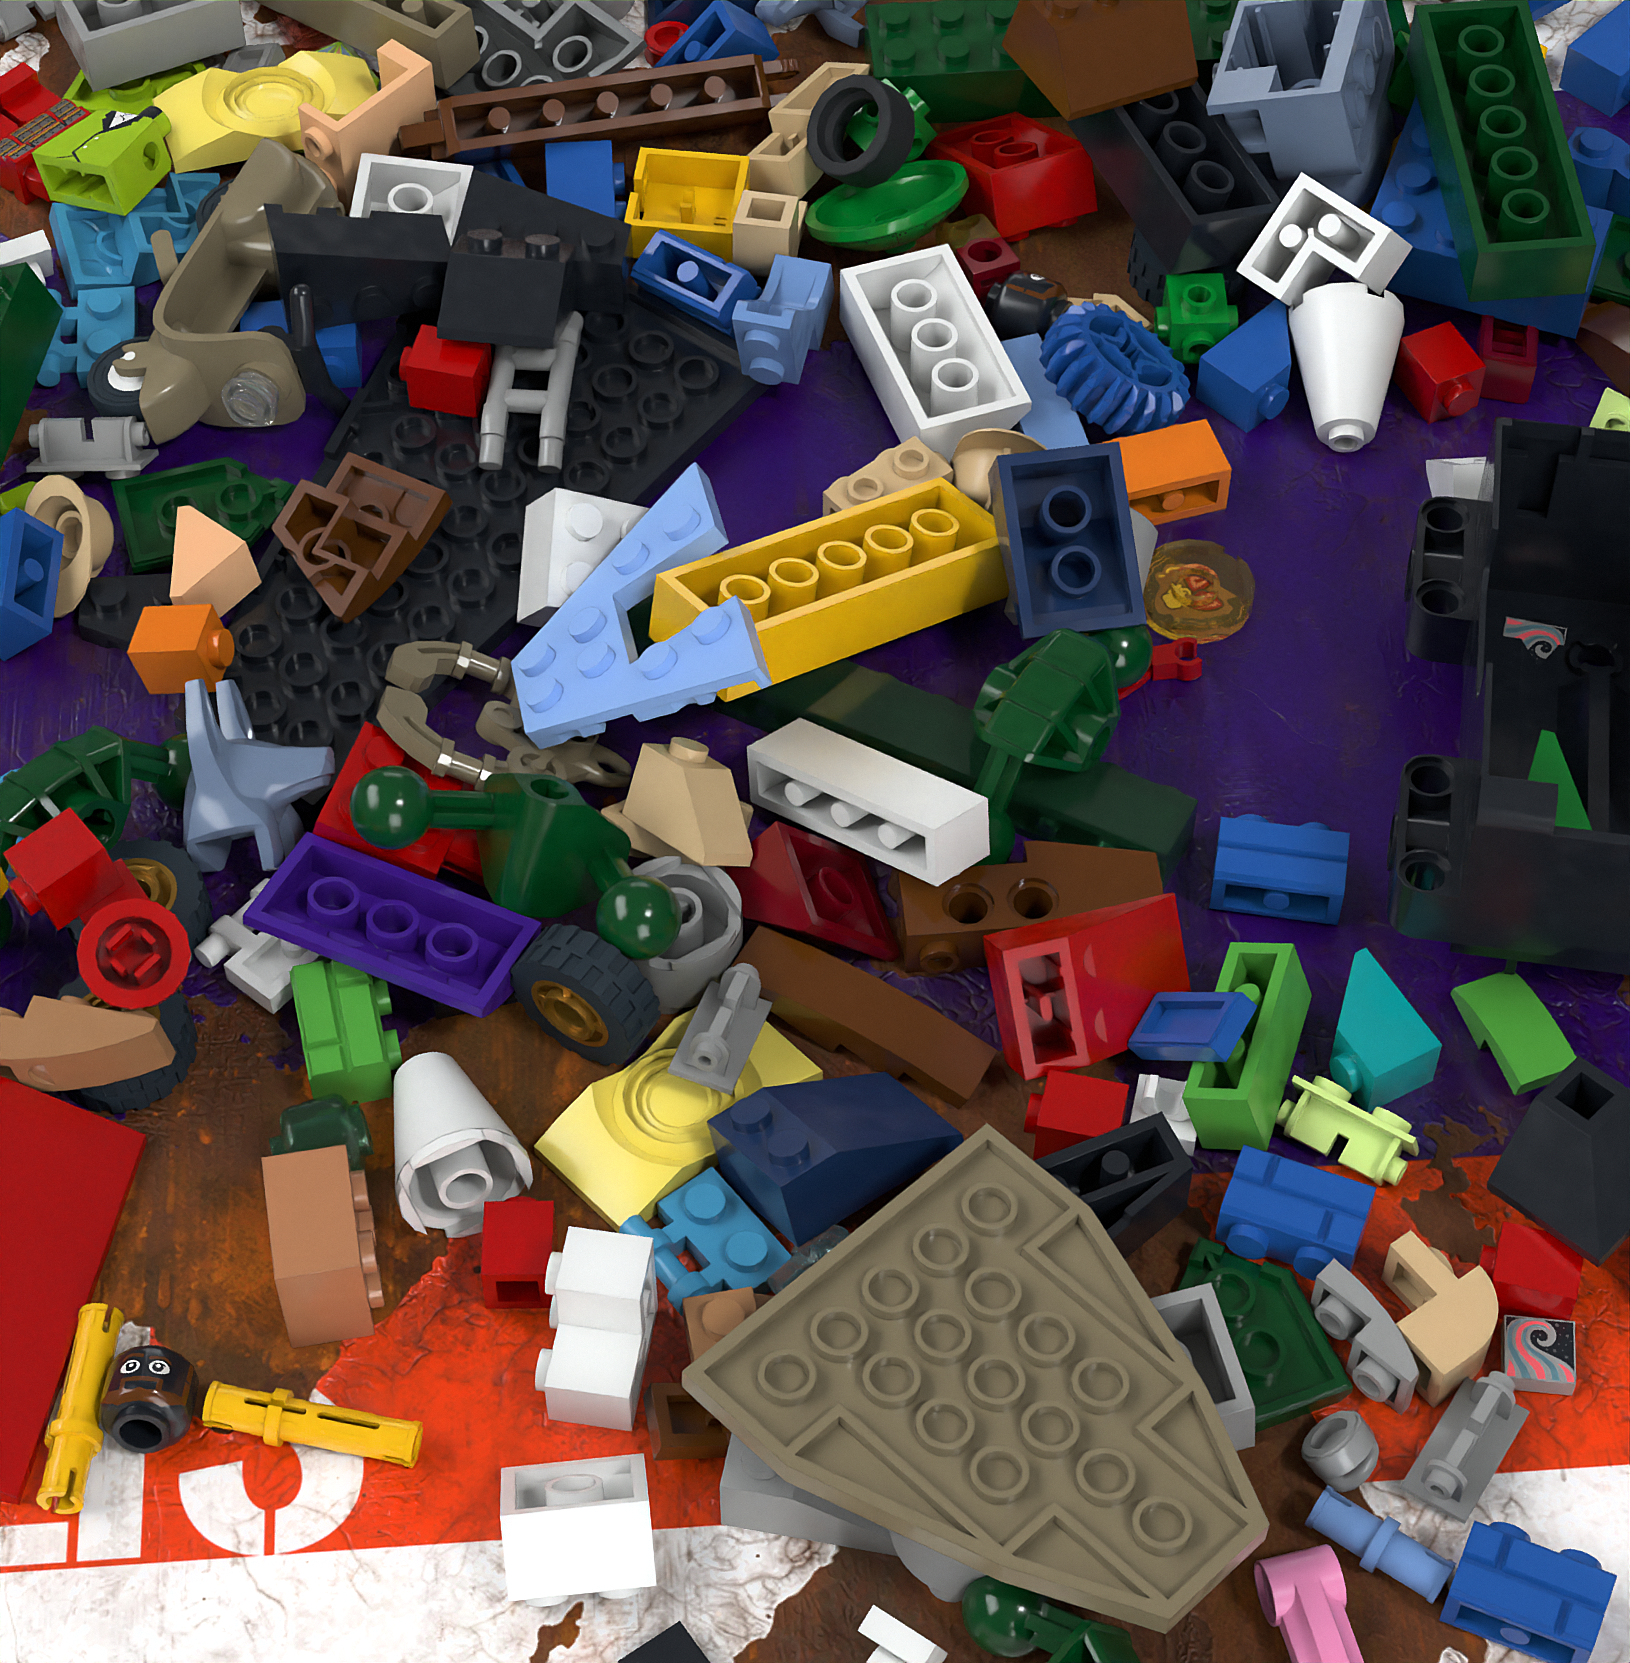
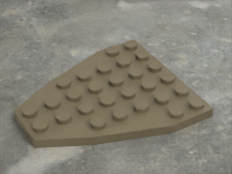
[682,1123,1270,1634]

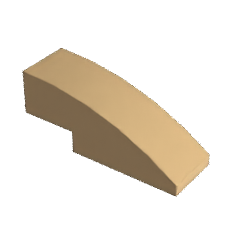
[747,62,873,200]

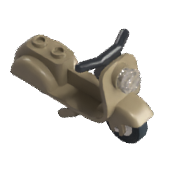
[86,137,352,445]

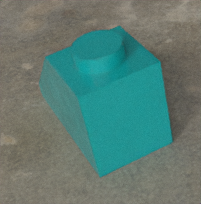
[1329,948,1442,1113]

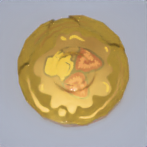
[1143,539,1255,644]

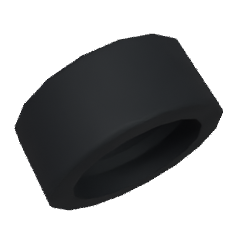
[807,74,915,188]

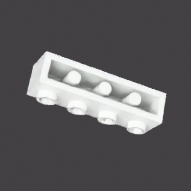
[747,718,990,886]

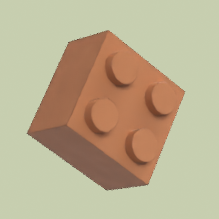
[261,1144,385,1348]

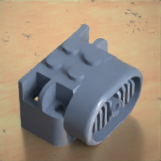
[1206,0,1395,208]

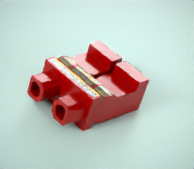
[0,62,92,205]

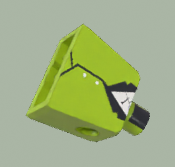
[32,106,172,216]

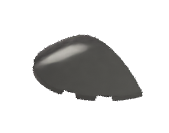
[434,0,648,97]

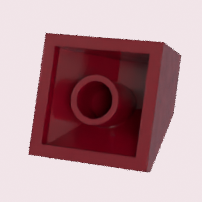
[724,821,900,963]

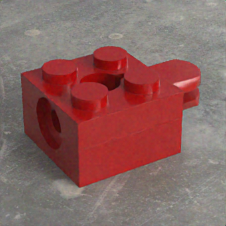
[312,721,485,887]

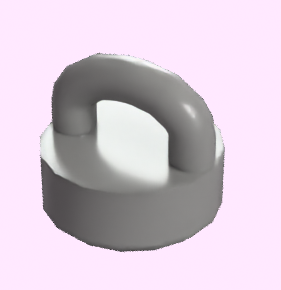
[1301,1411,1379,1493]

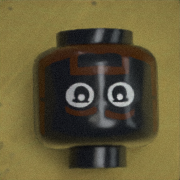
[985,270,1073,342]
[99,1345,199,1454]

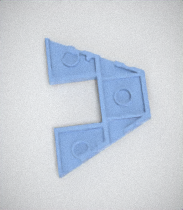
[511,462,773,749]

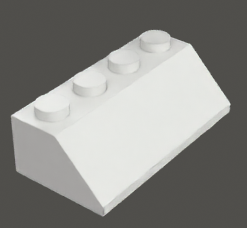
[839,244,1032,464]

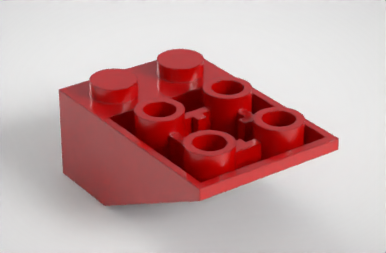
[983,892,1191,1081]

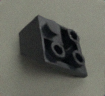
[1487,1056,1630,1268]

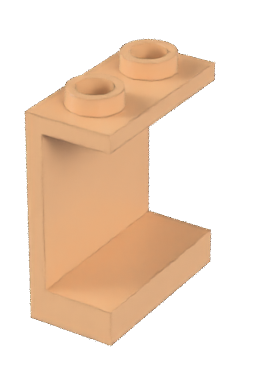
[298,39,437,215]

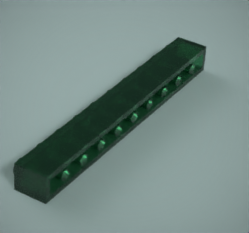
[626,593,1198,891]

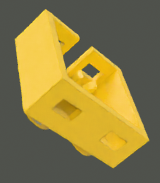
[624,147,751,263]

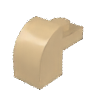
[733,190,807,278]
[1381,1230,1498,1408]

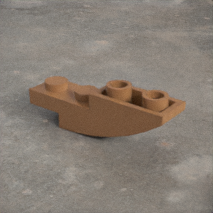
[0,995,176,1092]

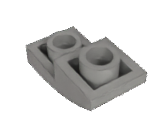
[1310,1259,1419,1415]

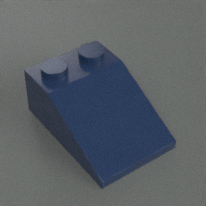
[988,441,1147,641]
[707,1072,964,1248]

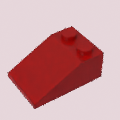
[923,112,1098,242]

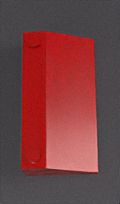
[0,1076,147,1505]

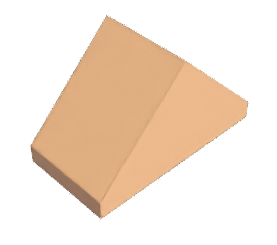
[170,505,262,618]

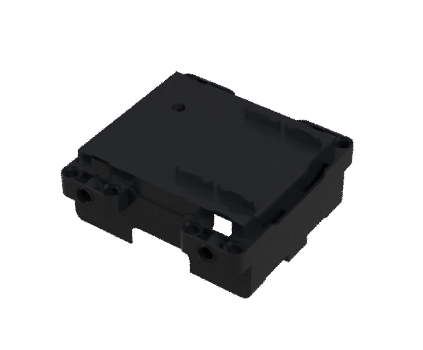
[1386,416,1630,975]

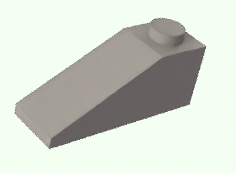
[720,1433,898,1556]

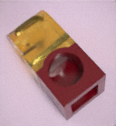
[935,213,1020,315]

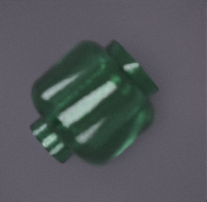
[269,1093,375,1171]

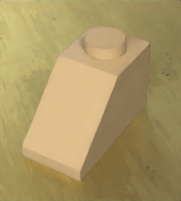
[622,737,753,866]

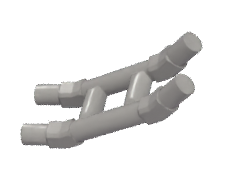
[479,311,584,473]

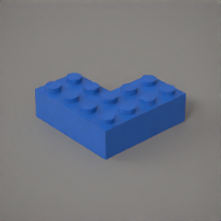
[1354,94,1614,339]

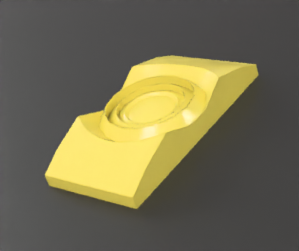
[152,50,378,174]
[534,1006,823,1233]

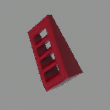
[1475,314,1539,404]

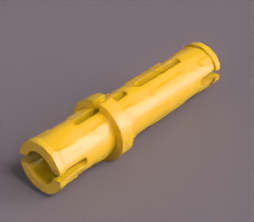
[36,1303,125,1514]
[202,1381,423,1468]

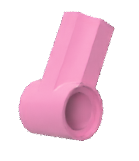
[1254,1544,1364,1663]

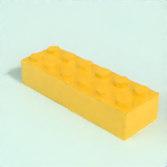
[648,477,1010,702]

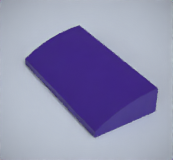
[243,832,542,1018]

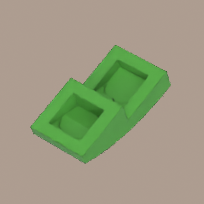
[1450,971,1577,1096]

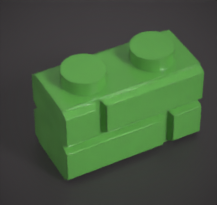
[289,959,403,1111]

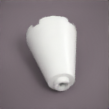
[1288,282,1405,452]
[393,1052,533,1238]

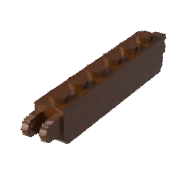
[397,54,801,165]

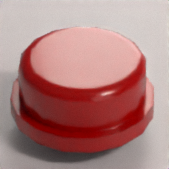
[76,898,191,1011]

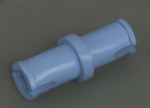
[1305,1485,1456,1604]

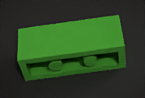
[1182,942,1312,1151]

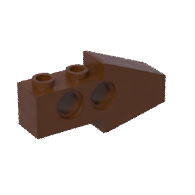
[897,840,1164,974]

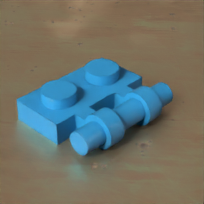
[37,286,138,388]
[619,1166,796,1316]

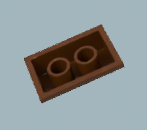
[1001,0,1199,121]

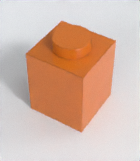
[127,604,234,694]

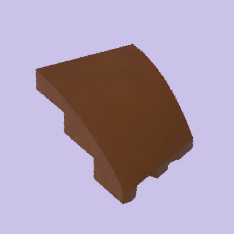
[271,452,453,624]

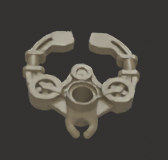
[376,641,631,792]

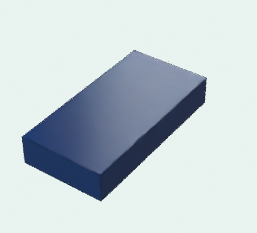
[1127,992,1258,1062]

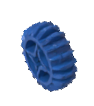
[1039,301,1191,437]

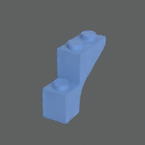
[732,254,835,385]

